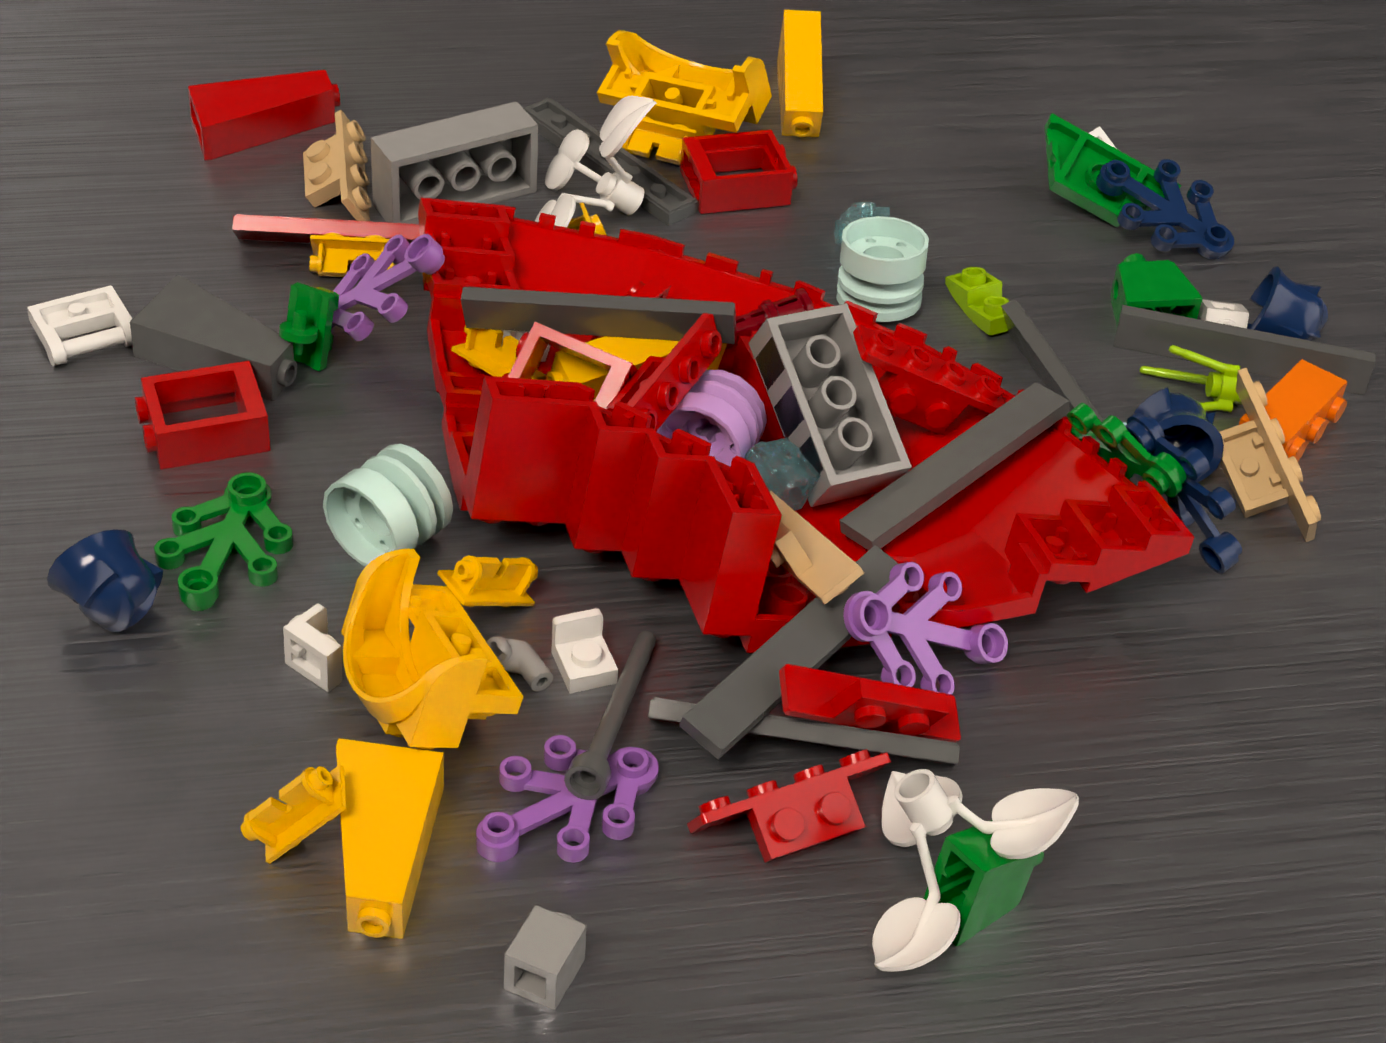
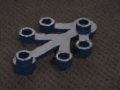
[1096,159,1234,260]
[1125,413,1242,574]

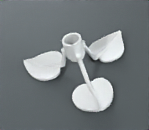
[535,95,657,228]
[872,769,1079,972]

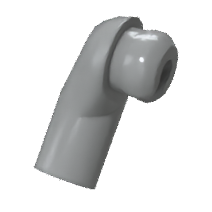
[486,636,553,692]

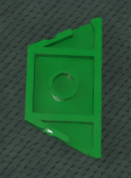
[1044,113,1181,228]

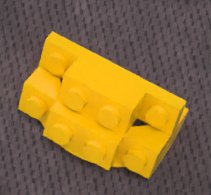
[597,30,772,136]
[341,549,524,750]

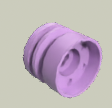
[656,370,767,466]

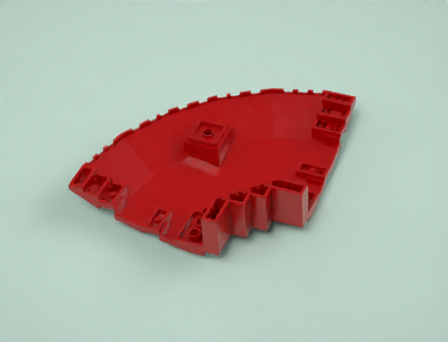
[418,197,1194,653]

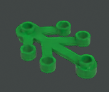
[1067,403,1187,497]
[154,472,293,611]

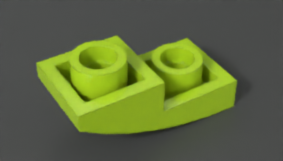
[945,267,1009,336]

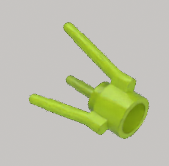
[1139,345,1242,412]

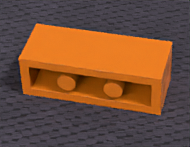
[1239,359,1348,461]

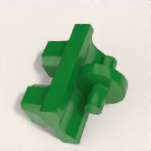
[279,282,339,371]

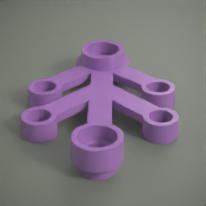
[332,234,445,341]
[843,562,1008,695]
[476,735,659,863]

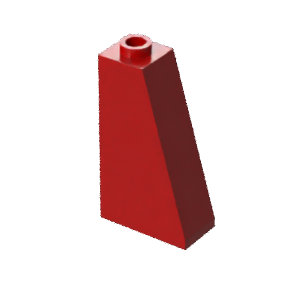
[188,69,340,160]

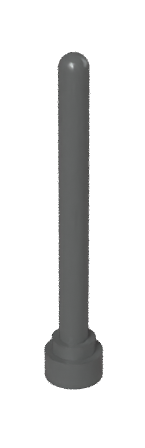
[564,631,656,800]

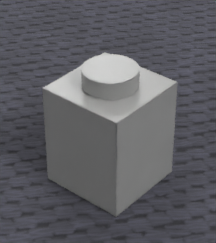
[504,905,587,1010]

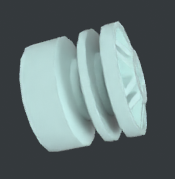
[836,216,929,322]
[323,443,453,567]

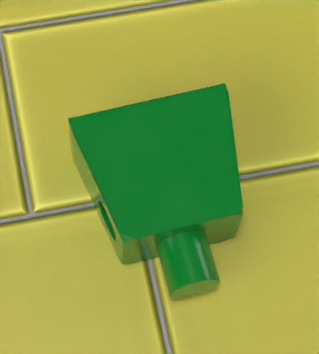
[1110,253,1203,326]
[923,820,1044,947]

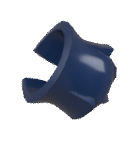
[1247,266,1328,341]
[1134,387,1224,483]
[47,529,163,632]

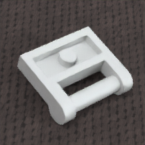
[27,285,132,366]

